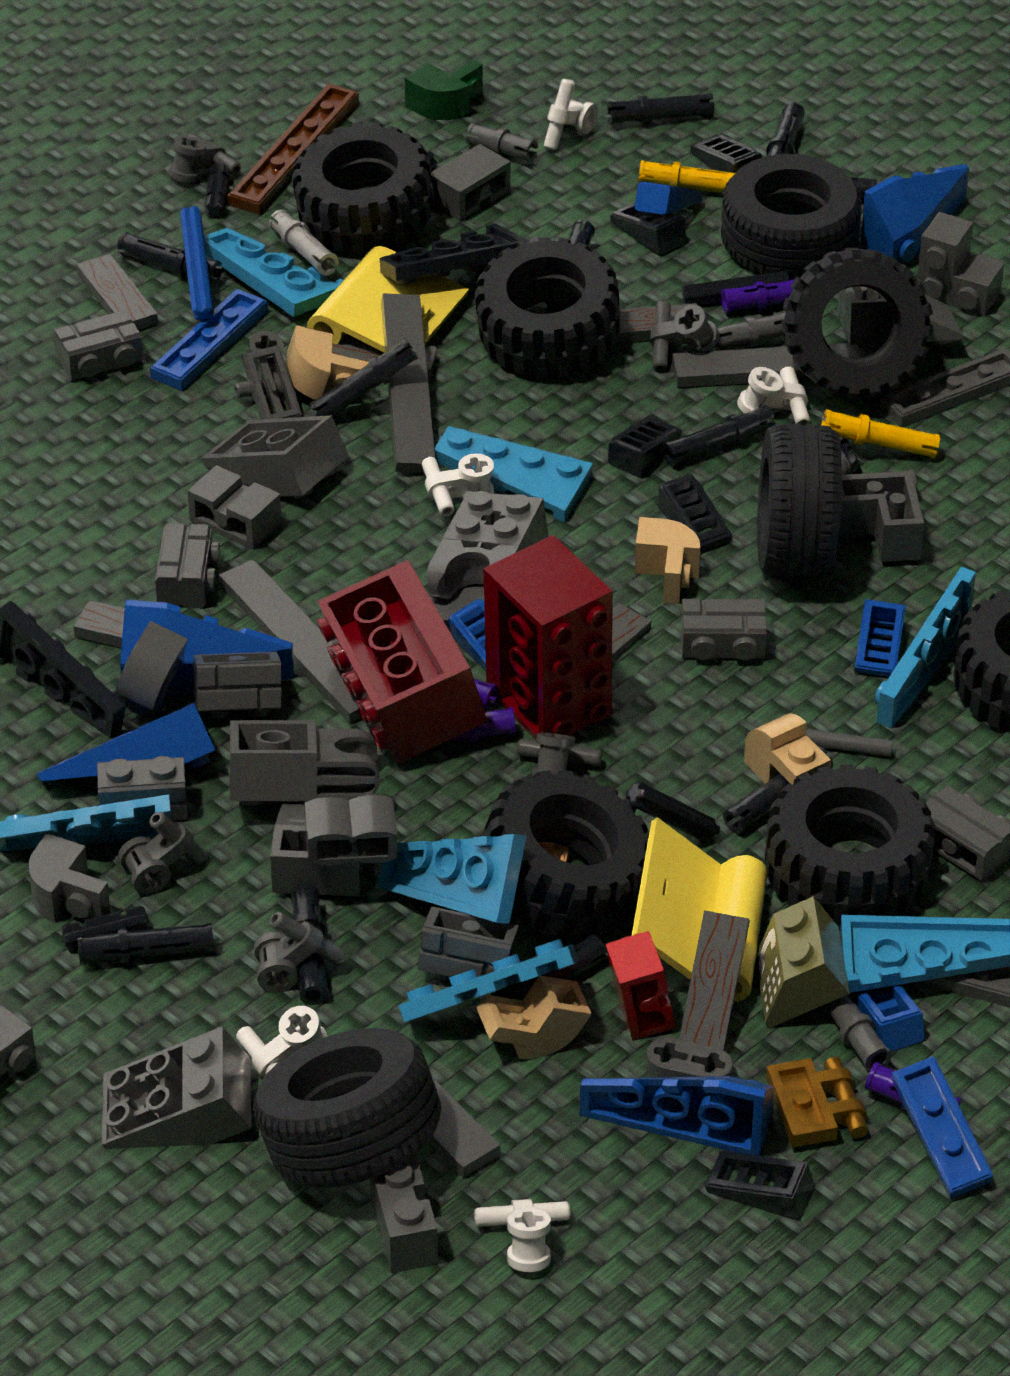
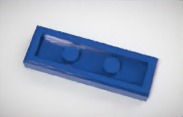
[891,1056,994,1199]

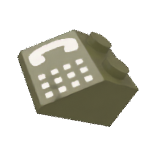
[756,896,850,1028]

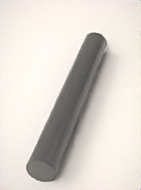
[806,729,893,757]

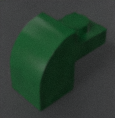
[404,59,483,120]

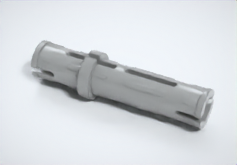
[269,209,339,276]

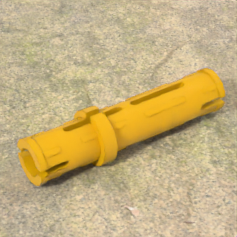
[638,160,735,193]
[821,409,940,459]

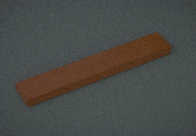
[227,84,359,215]

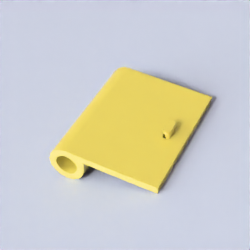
[307,246,469,353]
[631,817,768,1002]

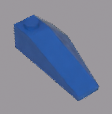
[860,164,969,264]
[120,600,295,697]
[37,703,215,781]
[579,1076,775,1156]

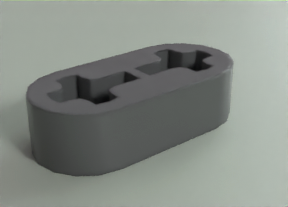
[646,1037,732,1077]

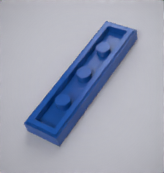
[150,289,268,391]

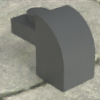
[115,621,188,720]
[28,833,111,923]

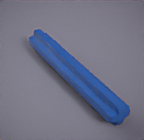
[180,206,214,321]

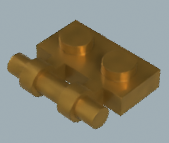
[766,1057,868,1148]

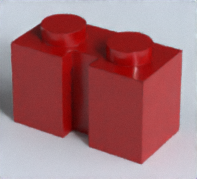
[605,931,676,1041]

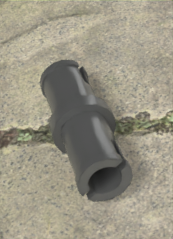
[465,122,538,162]
[715,312,785,351]
[824,994,892,1070]

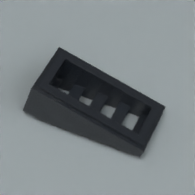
[690,134,762,173]
[610,203,687,254]
[608,416,682,477]
[658,474,732,552]
[705,1151,814,1219]

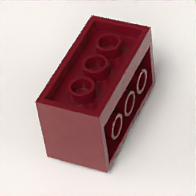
[483,535,613,740]
[316,560,488,764]

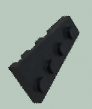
[379,223,529,284]
[0,601,126,738]

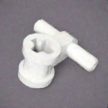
[544,79,598,150]
[737,367,811,426]
[422,454,494,516]
[236,1006,328,1078]
[474,1199,571,1272]

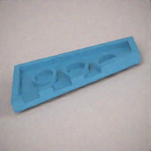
[204,228,343,317]
[434,426,593,523]
[875,566,976,728]
[0,794,171,851]
[377,834,527,924]
[840,915,1010,993]
[398,939,579,1022]

